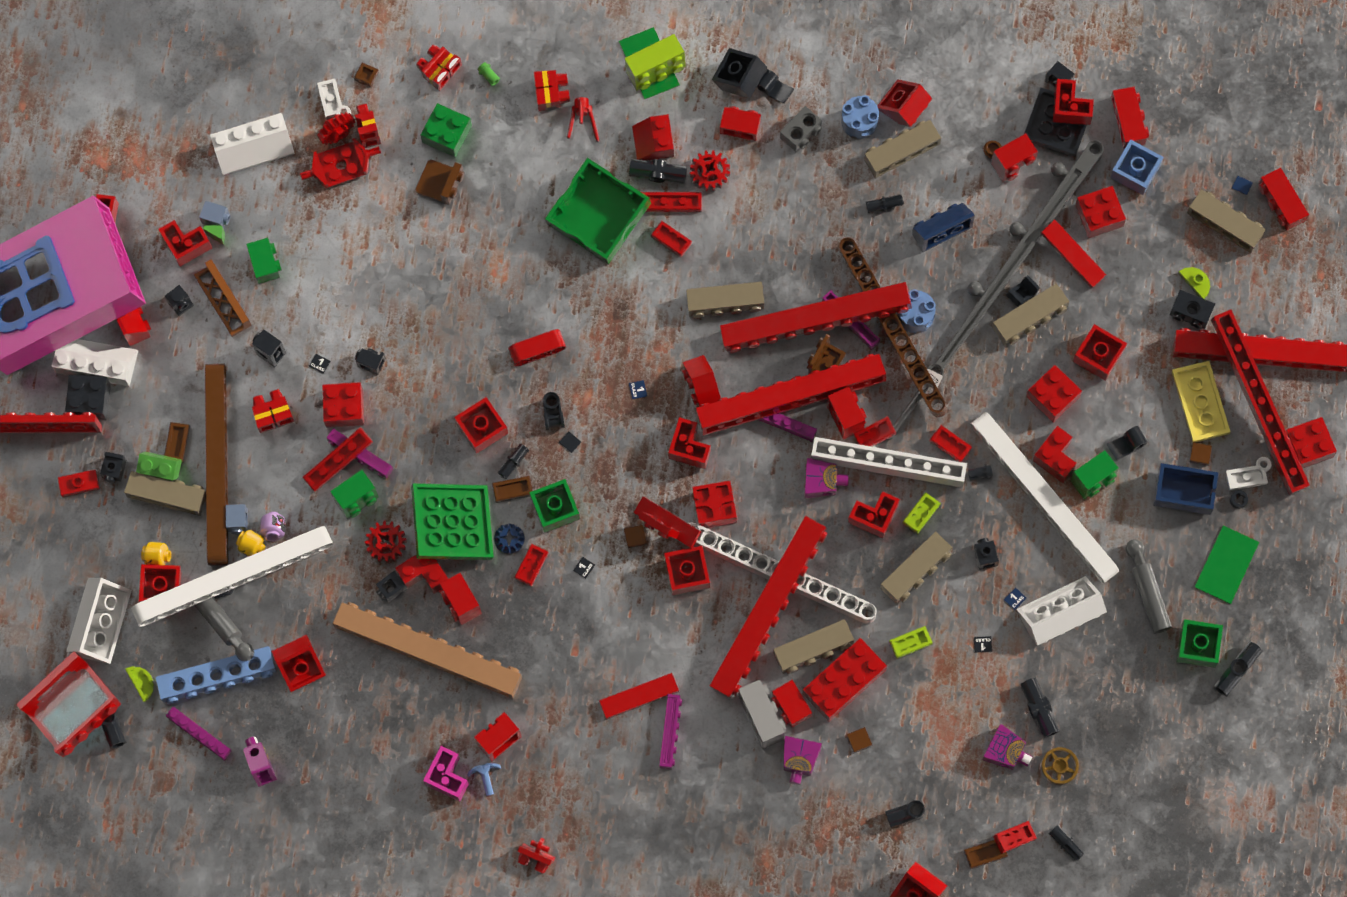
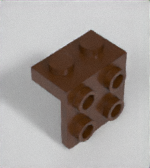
[416,159,465,205]
[807,334,846,375]

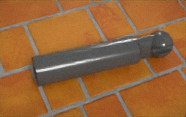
[1126,539,1172,634]
[194,597,254,661]

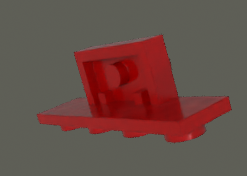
[634,496,702,548]

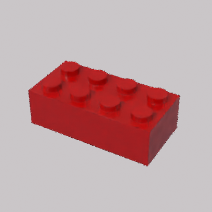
[802,638,887,722]

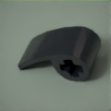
[757,69,794,104]
[1107,426,1148,460]

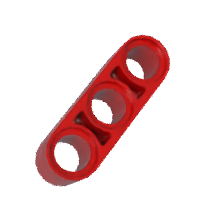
[508,329,566,366]

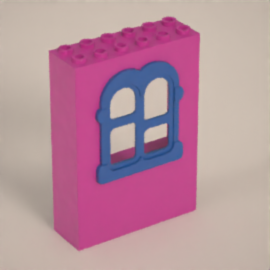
[0,196,146,375]

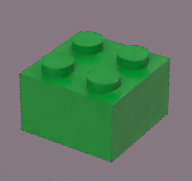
[420,103,472,158]
[1070,450,1119,499]
[330,470,379,519]
[529,479,580,533]
[1176,619,1223,668]

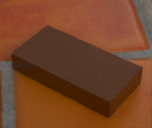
[164,422,190,463]
[492,475,533,503]
[964,840,1008,869]

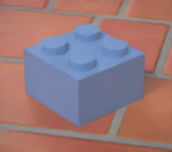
[1110,139,1164,195]

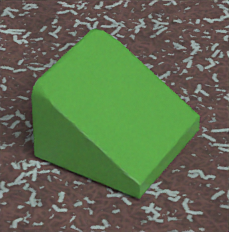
[203,225,225,245]

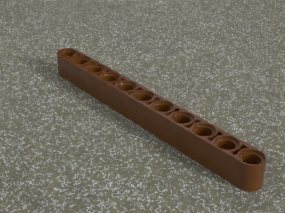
[839,237,947,417]
[205,363,229,566]

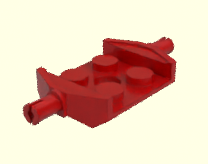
[300,138,381,188]

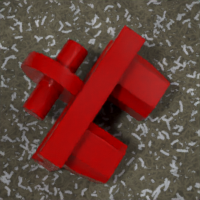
[517,838,556,873]

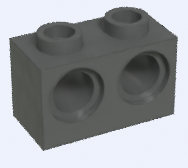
[780,106,822,152]

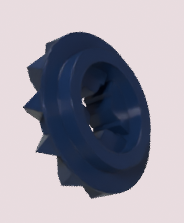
[494,523,525,554]

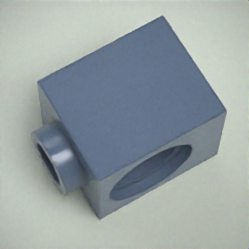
[199,201,230,229]
[226,504,248,535]

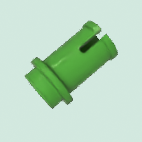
[477,62,500,86]

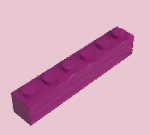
[822,290,880,350]
[758,413,817,442]
[327,428,393,479]
[659,694,682,769]
[166,707,232,761]

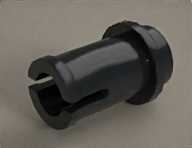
[968,464,993,481]

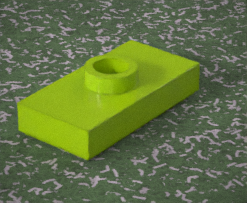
[902,492,941,535]
[889,626,933,659]

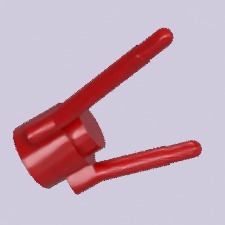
[567,97,599,142]

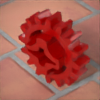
[317,112,356,145]
[690,150,730,191]
[365,521,407,563]

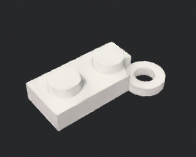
[317,79,351,119]
[1225,457,1272,491]

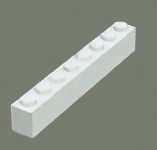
[811,437,967,488]

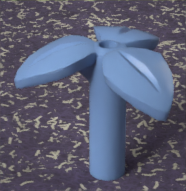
[467,763,501,796]

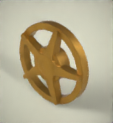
[1042,747,1079,784]

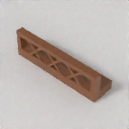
[194,259,252,337]

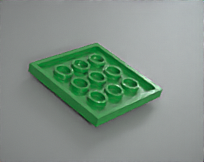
[411,483,494,560]

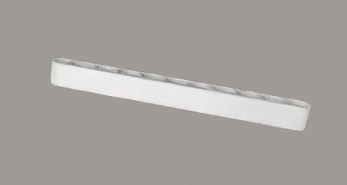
[970,412,1119,584]
[689,522,877,624]
[131,526,333,627]

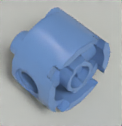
[841,95,879,139]
[897,289,936,333]

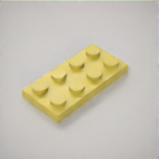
[1172,361,1230,443]

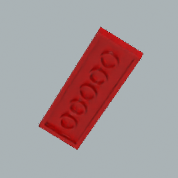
[0,412,102,433]

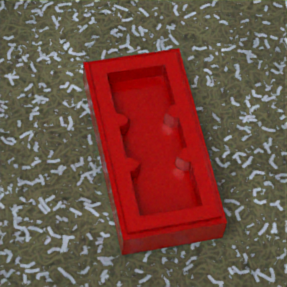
[651,221,692,258]
[854,416,897,447]
[929,425,972,462]
[58,469,100,497]
[514,544,549,587]
[993,821,1037,854]

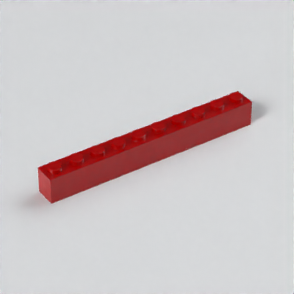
[720,282,912,353]
[1211,309,1310,495]
[1173,328,1347,372]
[696,354,886,436]
[709,515,828,698]

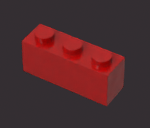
[1111,86,1149,149]
[1258,167,1309,230]

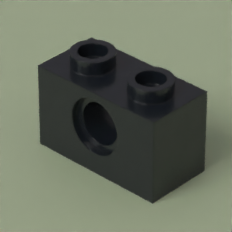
[1170,290,1216,329]
[252,329,286,367]

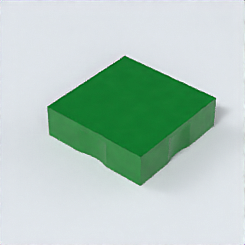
[545,158,651,264]

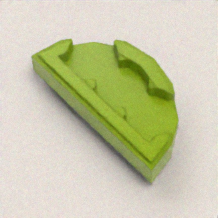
[1178,267,1210,299]
[125,666,154,703]

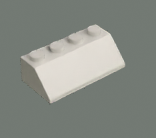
[210,113,295,176]
[52,339,138,387]
[1017,576,1107,645]
[66,578,132,664]

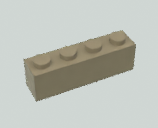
[864,120,941,179]
[1187,189,1265,253]
[686,282,764,318]
[992,283,1069,346]
[124,471,206,516]
[880,531,952,604]
[773,619,854,674]

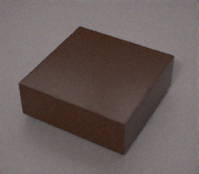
[354,62,379,87]
[1189,442,1212,466]
[624,525,647,549]
[847,727,872,753]

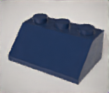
[912,203,975,252]

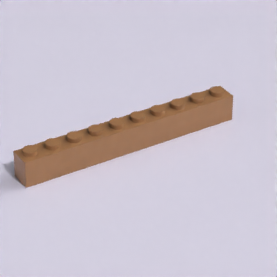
[333,602,522,699]

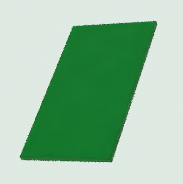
[619,27,680,99]
[1195,525,1259,604]

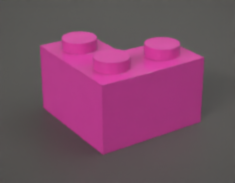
[423,746,469,802]

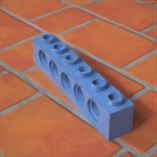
[156,646,277,704]

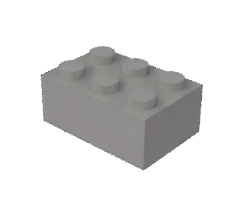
[738,680,786,749]

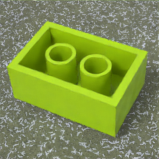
[624,34,686,91]

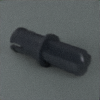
[866,194,904,213]
[498,443,529,479]
[1049,825,1084,861]

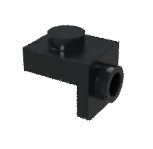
[1006,275,1040,307]

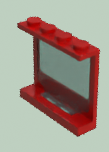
[16,651,121,758]

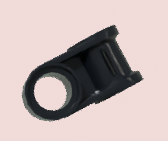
[543,392,565,430]

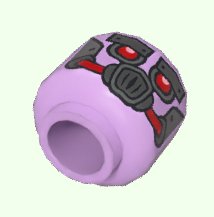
[260,512,286,542]

